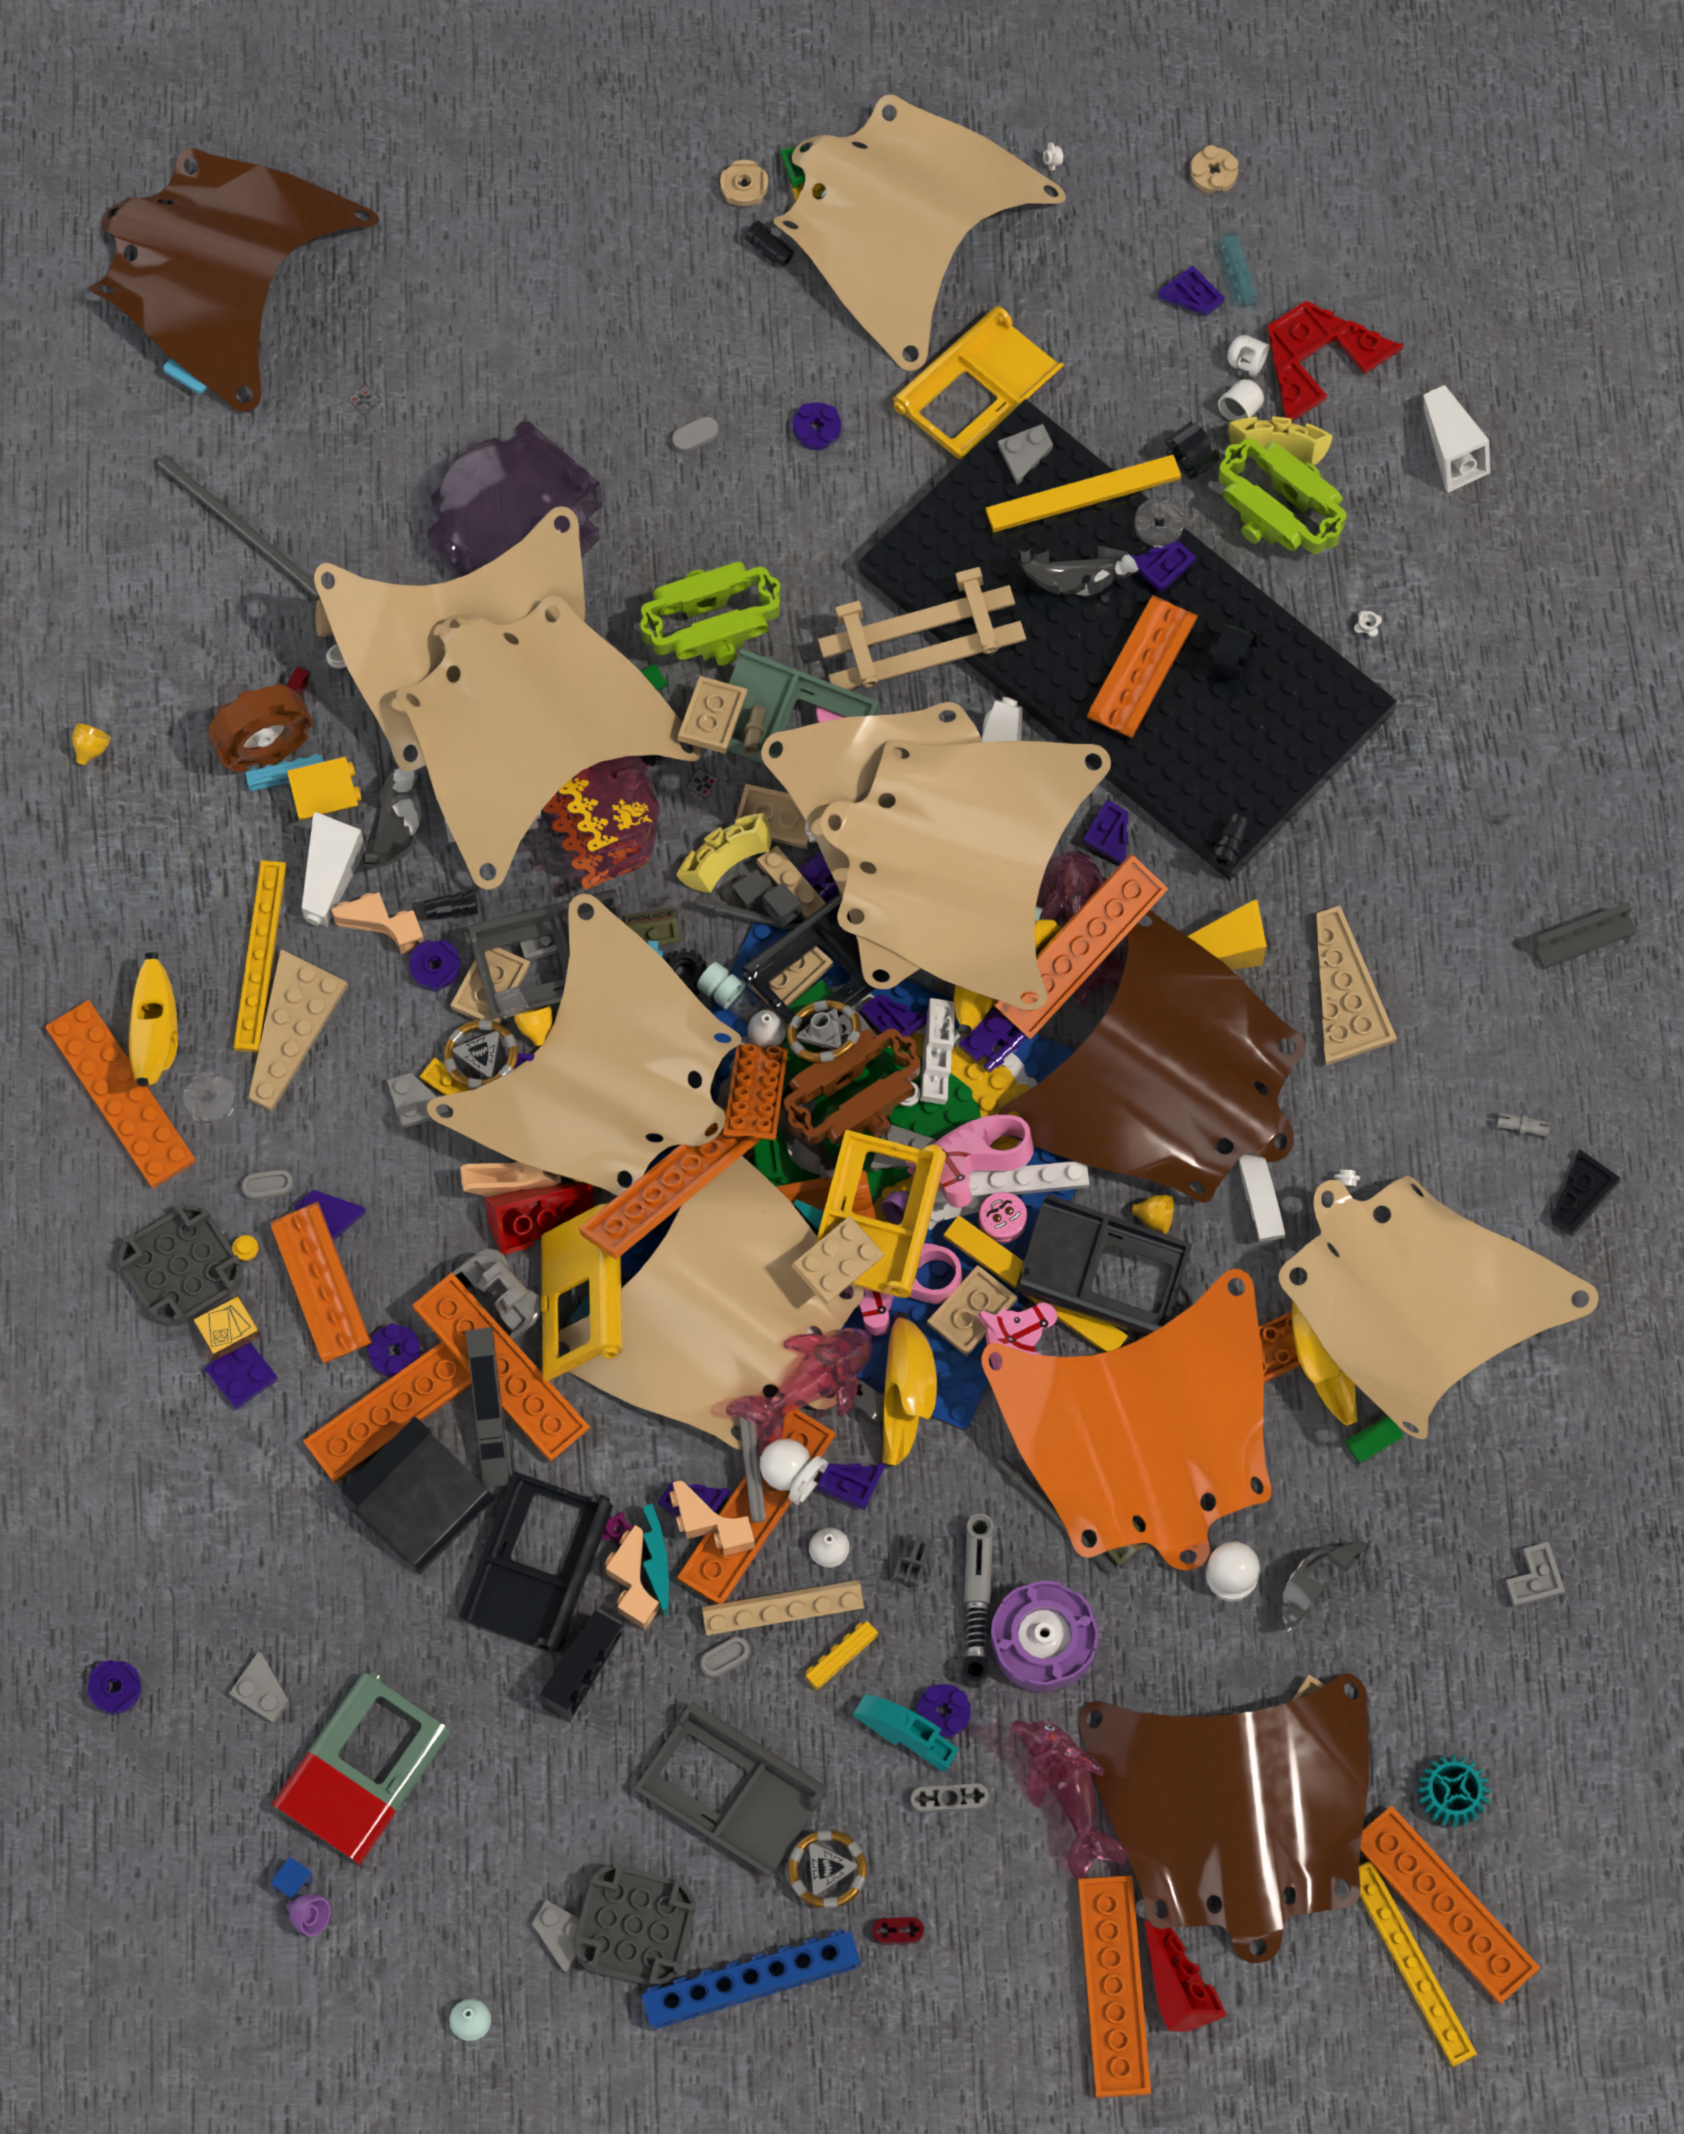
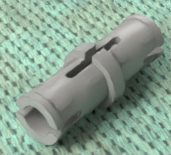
[1497,1111,1551,1138]

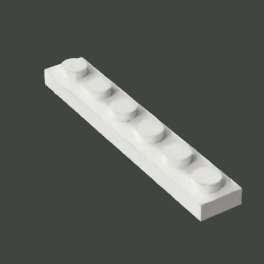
[935,1161,1090,1202]

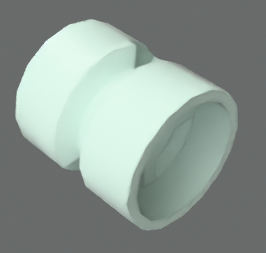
[697,962,745,1009]

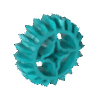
[1417,1754,1491,1828]

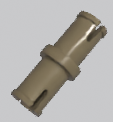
[742,705,766,755]

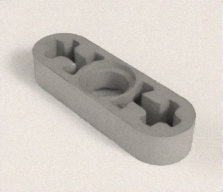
[911,1784,989,1814]

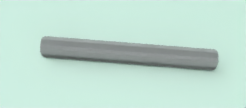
[738,1397,766,1523]

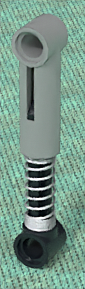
[961,1513,993,1688]

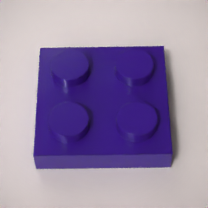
[204,1337,278,1410]

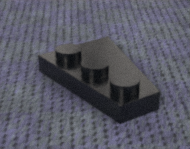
[1552,1149,1620,1237]

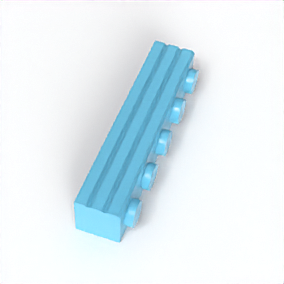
[245,754,323,792]

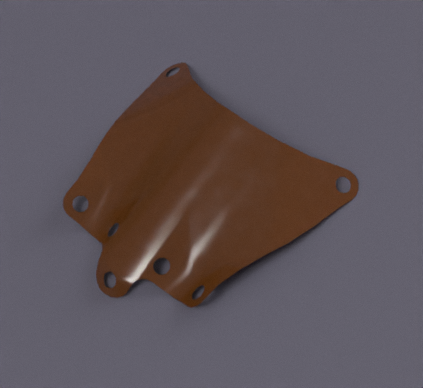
[89,148,379,412]
[998,910,1306,1203]
[1078,1673,1369,1963]

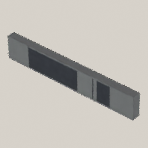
[465,1327,511,1488]

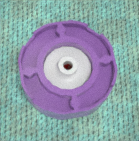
[990,1580,1098,1693]

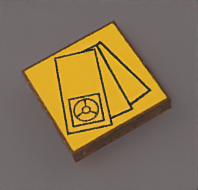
[192,1295,262,1360]

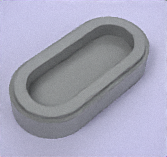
[672,417,718,453]
[242,1170,294,1201]
[700,1637,750,1679]

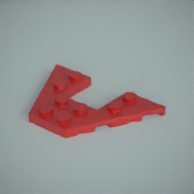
[1267,301,1404,423]

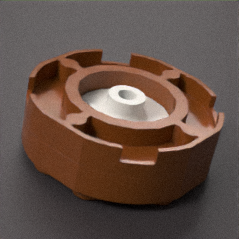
[208,684,313,772]

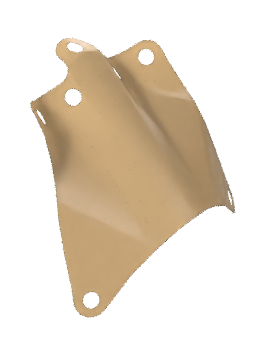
[774,94,1066,371]
[314,506,585,772]
[396,595,701,890]
[761,702,983,989]
[821,740,1111,1010]
[427,894,742,1196]
[558,1156,864,1450]
[1279,1176,1599,1439]

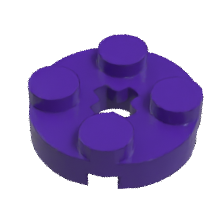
[793,402,841,450]
[409,940,461,992]
[368,1323,421,1377]
[87,1660,142,1715]
[917,1684,971,1739]

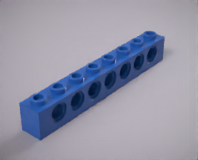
[641,1930,861,2031]

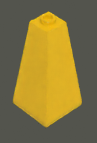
[1187,900,1267,970]

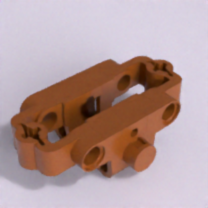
[784,1029,920,1145]

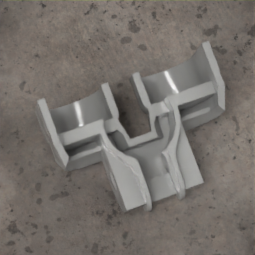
[452,1249,542,1342]

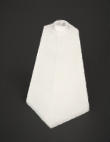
[1423,385,1490,493]
[982,697,1022,743]
[302,812,365,927]

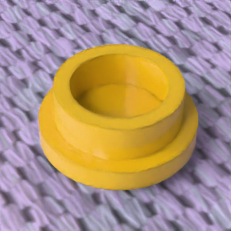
[232,1235,259,1261]

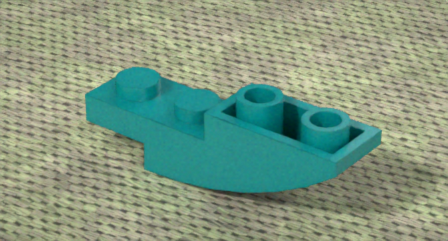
[852,1694,959,1773]

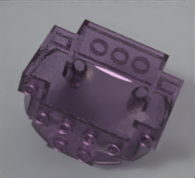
[428,421,602,575]

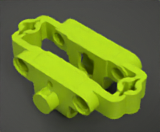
[1218,438,1347,554]
[640,562,781,666]

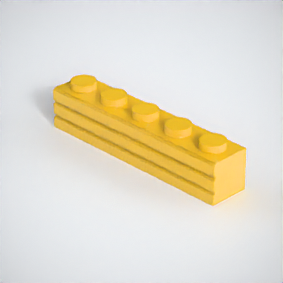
[805,1621,878,1691]

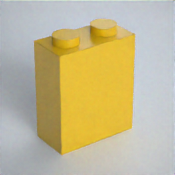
[287,757,362,822]

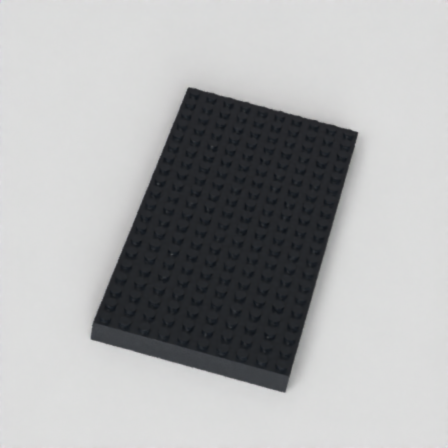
[860,398,1397,881]

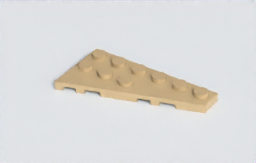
[1316,905,1397,1066]
[249,949,348,1112]

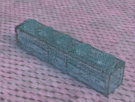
[1220,233,1257,307]

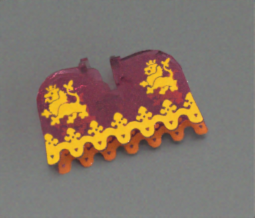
[543,756,660,890]

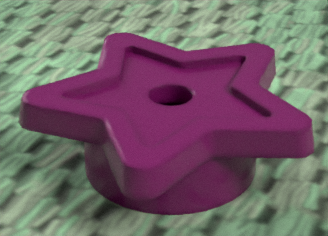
[602,1512,634,1545]

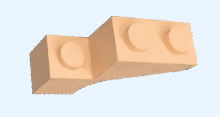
[331,892,424,954]
[460,1162,561,1197]
[669,1481,755,1556]
[605,1525,660,1630]

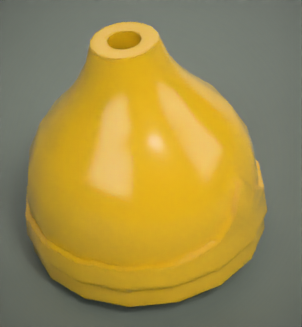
[71,723,111,765]
[513,1005,552,1046]
[1132,1195,1174,1234]

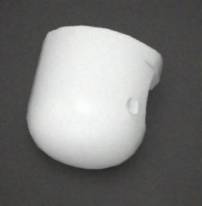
[1227,335,1269,378]
[1218,379,1264,421]

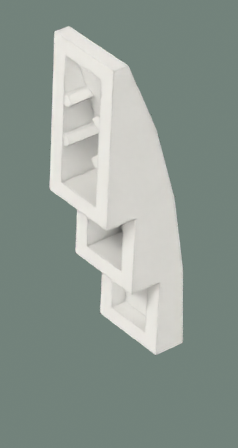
[920,998,955,1105]
[1238,1153,1285,1242]

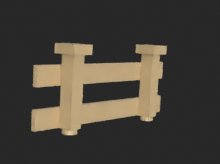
[818,567,1026,690]

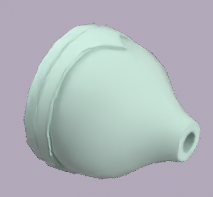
[449,1999,491,2041]

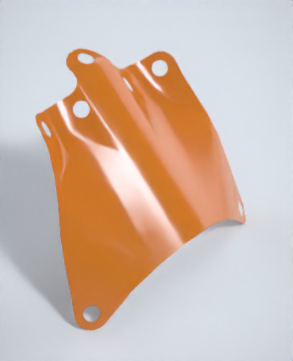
[982,1269,1272,1571]

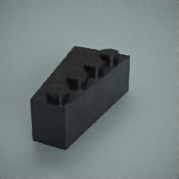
[540,1610,624,1723]

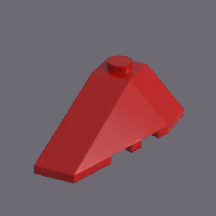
[485,1182,595,1255]
[1145,1920,1227,2032]

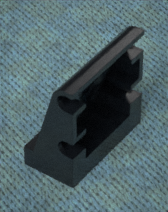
[341,1416,494,1575]

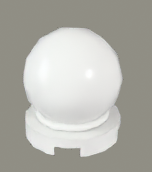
[760,1438,828,1505]
[1205,1541,1260,1602]

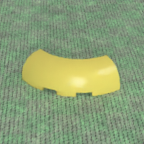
[1229,416,1333,465]
[677,813,772,893]

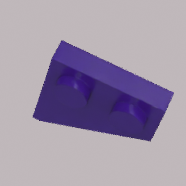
[1130,541,1196,593]
[294,1190,366,1241]

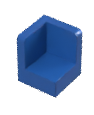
[270,1857,314,1898]

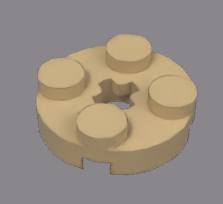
[1190,145,1238,194]
[720,160,768,206]

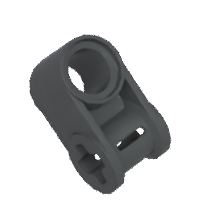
[844,1379,884,1427]

